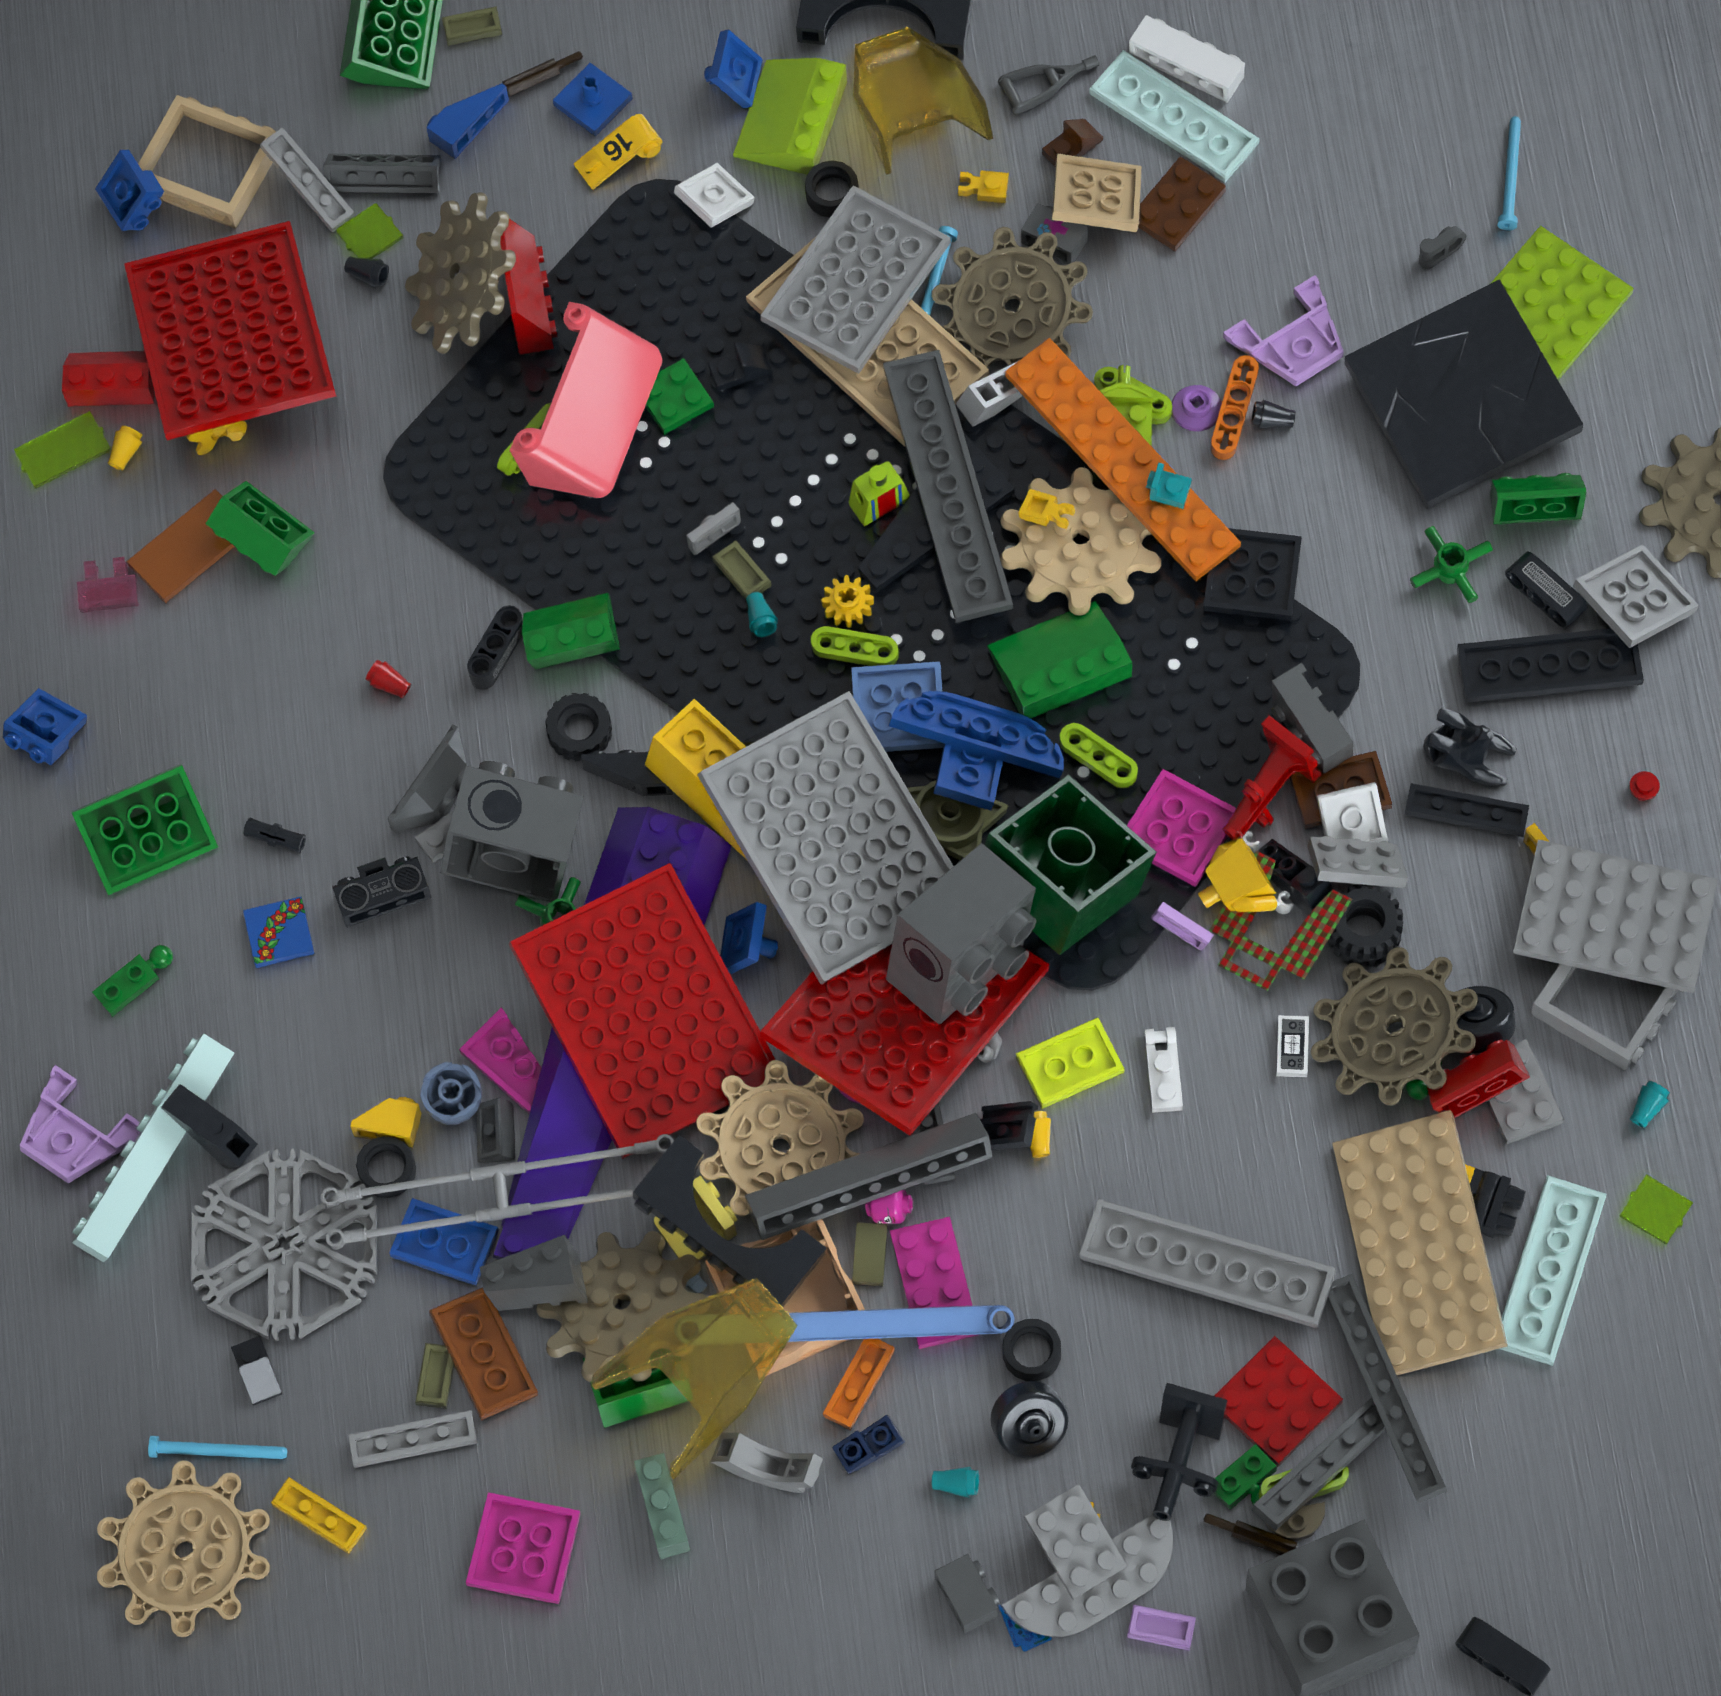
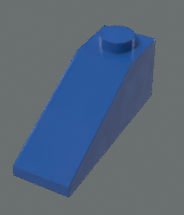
[426,83,509,159]

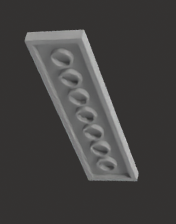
[1079,1199,1336,1328]

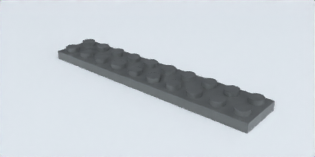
[883,350,1013,623]

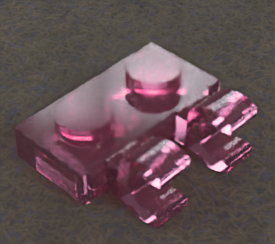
[77,556,139,613]

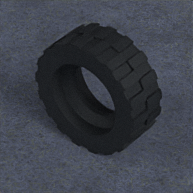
[545,693,612,762]

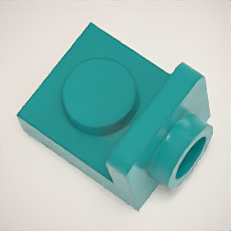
[1146,463,1192,509]

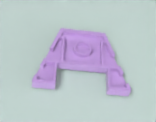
[1223,275,1344,386]
[19,1065,140,1183]

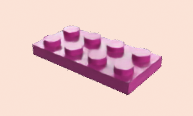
[890,1216,978,1349]

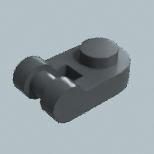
[1419,226,1467,269]

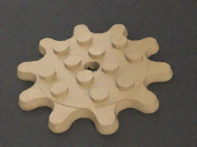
[1000,467,1161,616]
[696,1060,864,1216]
[97,1460,270,1637]

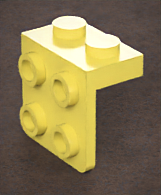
[654,1175,737,1260]

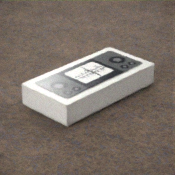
[1276,1015,1309,1077]

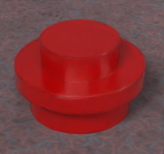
[1629,771,1660,801]

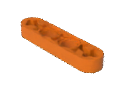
[1210,355,1259,460]

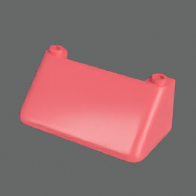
[509,302,662,498]

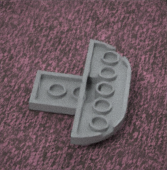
[1001,1484,1173,1637]

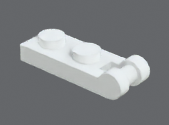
[1144,1027,1183,1113]

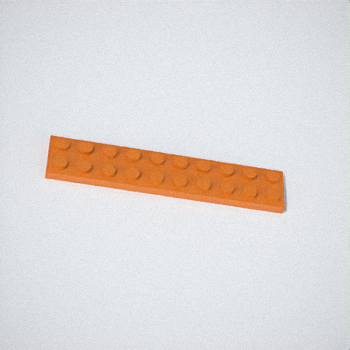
[1005,338,1241,581]

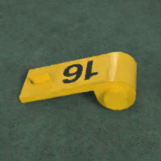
[573,114,663,190]

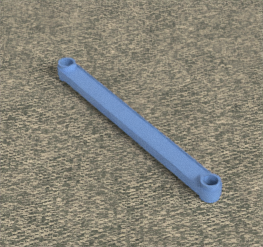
[675,1305,1015,1346]

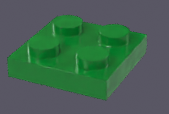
[645,358,714,435]

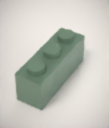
[634,1453,691,1559]

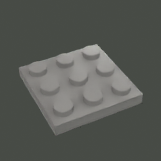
[1573,544,1699,648]

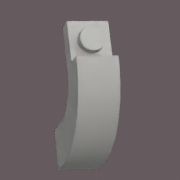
[711,1433,823,1493]

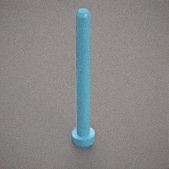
[1497,116,1521,231]
[921,226,958,315]
[148,1436,288,1459]

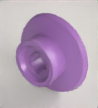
[1172,385,1222,431]

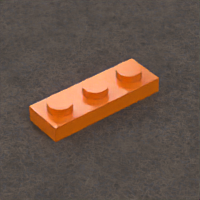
[823,1338,895,1431]

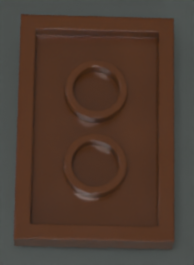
[1138,156,1226,252]
[1289,751,1392,829]

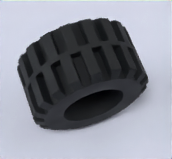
[1327,884,1404,967]

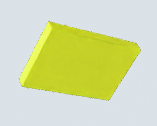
[1016,1017,1125,1109]

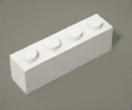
[1129,15,1245,103]

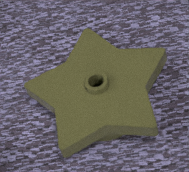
[907,780,1008,861]

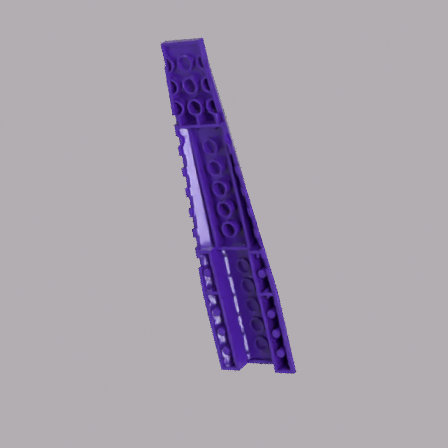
[493,807,731,1260]

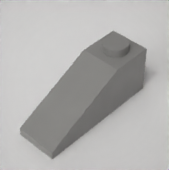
[956,361,1023,426]

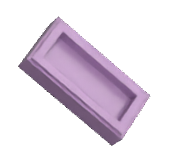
[1151,902,1214,951]
[1127,1604,1196,1651]

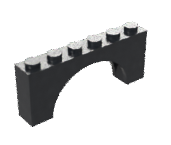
[796,0,973,60]
[633,1135,826,1312]

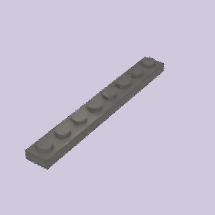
[1328,1274,1447,1504]

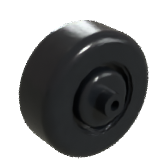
[1457,986,1516,1053]
[990,1381,1069,1458]

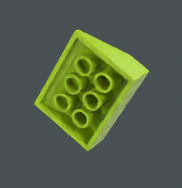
[733,58,847,175]

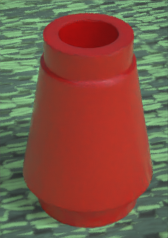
[366,660,412,699]

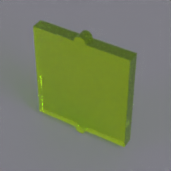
[336,203,404,259]
[1620,1174,1693,1245]

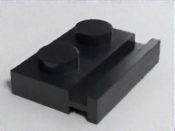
[980,1101,1038,1151]

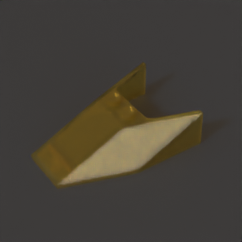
[853,27,993,175]
[591,1278,798,1480]

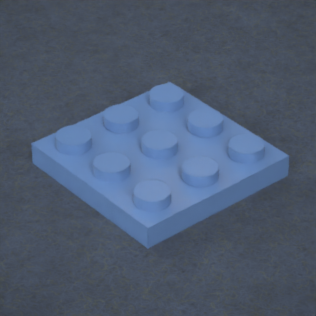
[851,662,944,752]

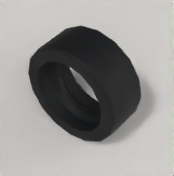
[805,160,859,218]
[356,1136,416,1198]
[1003,1319,1061,1381]

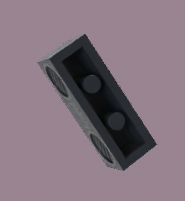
[332,856,432,928]

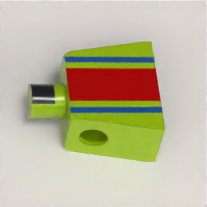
[849,461,910,526]

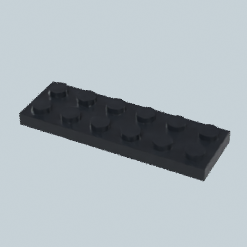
[1457,628,1644,703]

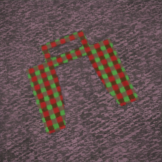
[1209,851,1352,991]

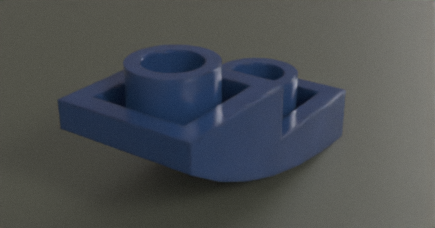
[832,1415,905,1474]

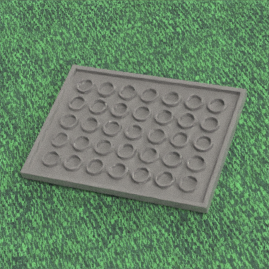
[697,691,954,984]

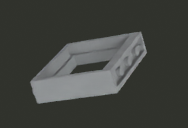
[1531,964,1684,1071]

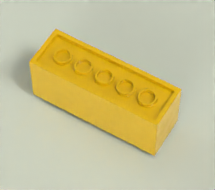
[645,699,748,861]

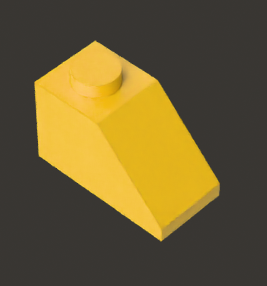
[350,1097,422,1148]

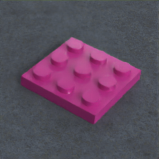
[1127,769,1236,887]
[466,1492,581,1604]

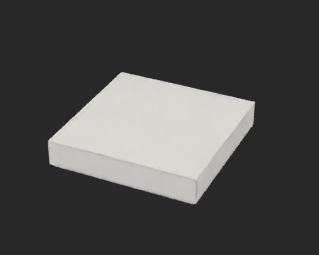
[674,163,755,228]
[1316,782,1388,843]

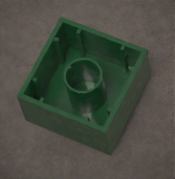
[984,775,1157,955]

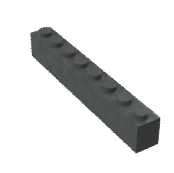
[745,1113,993,1240]

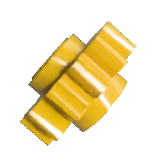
[821,575,874,628]

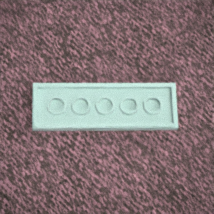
[1089,50,1260,183]
[1500,1175,1607,1366]

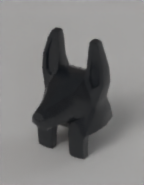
[1423,707,1517,786]

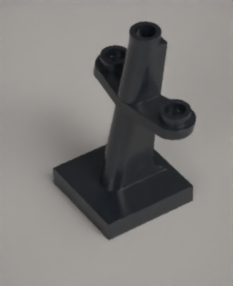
[1131,1383,1228,1521]

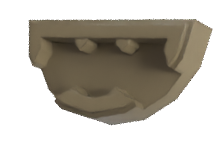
[1265,1502,1325,1541]

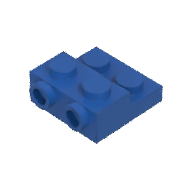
[95,150,164,231]
[3,688,87,765]

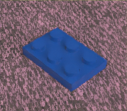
[389,1198,499,1286]

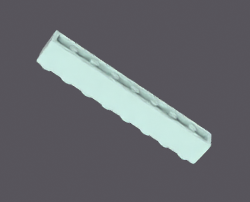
[72,1033,234,1262]

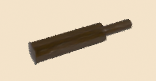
[502,51,583,97]
[1204,1513,1298,1555]

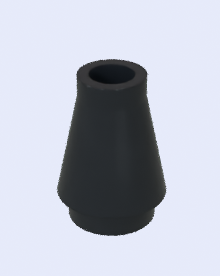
[344,256,389,287]
[1251,399,1296,428]

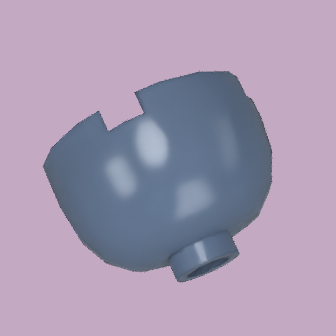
[420,1062,482,1125]

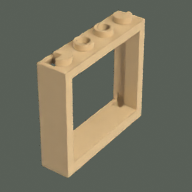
[138,95,276,229]

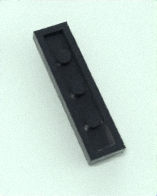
[1405,783,1530,837]

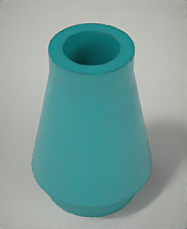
[746,592,778,637]
[1630,1081,1670,1128]
[932,1467,980,1498]

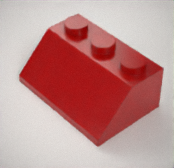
[62,351,154,407]
[1427,1040,1530,1118]

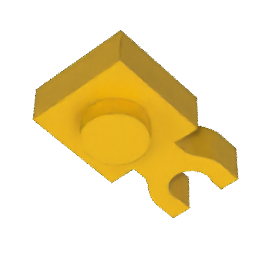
[958,170,1009,203]
[1018,489,1075,529]

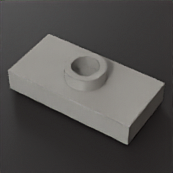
[686,502,741,555]

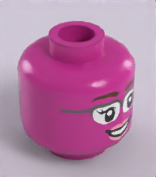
[865,1189,913,1224]

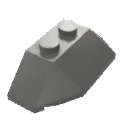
[388,724,467,833]

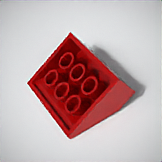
[500,218,557,355]

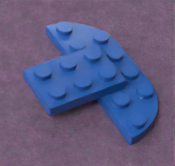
[888,691,1064,811]

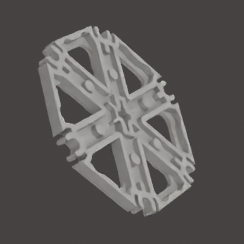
[191,1149,377,1341]

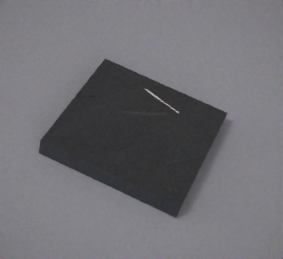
[1344,279,1583,509]

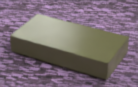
[442,6,502,46]
[713,540,772,599]
[852,1222,888,1286]
[415,1343,454,1409]

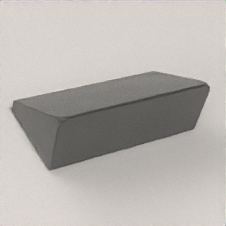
[476,1097,516,1163]

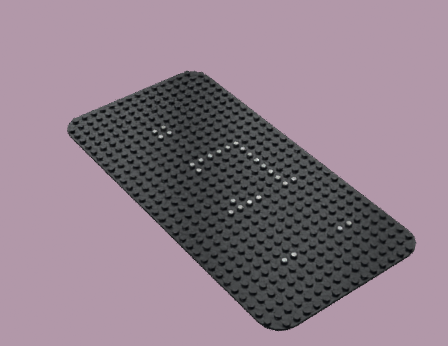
[383,179,1360,991]

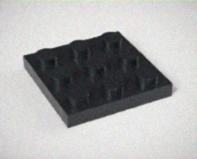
[1203,528,1302,621]

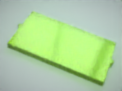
[14,411,111,489]

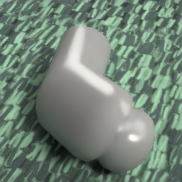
[977,1032,1002,1063]

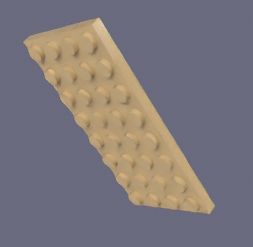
[746,236,989,446]
[1332,1110,1508,1376]

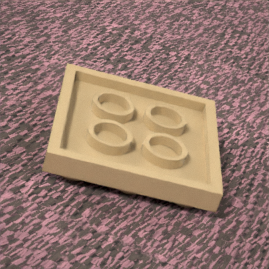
[1052,153,1142,232]

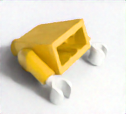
[1198,831,1294,914]

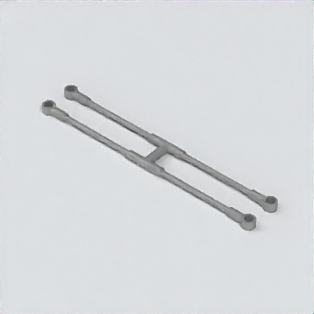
[321,1134,674,1249]

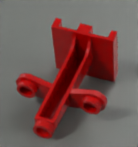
[1222,715,1321,841]

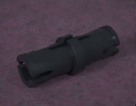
[243,817,306,853]

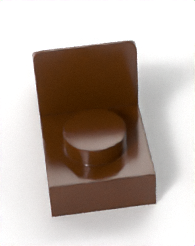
[1042,119,1103,167]

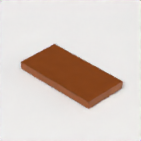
[127,489,235,604]
[429,1287,538,1420]

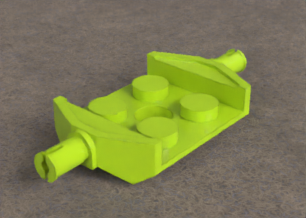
[1099,365,1153,446]

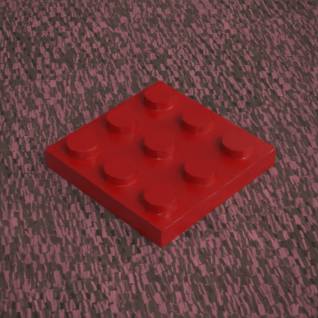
[1214,1336,1343,1467]

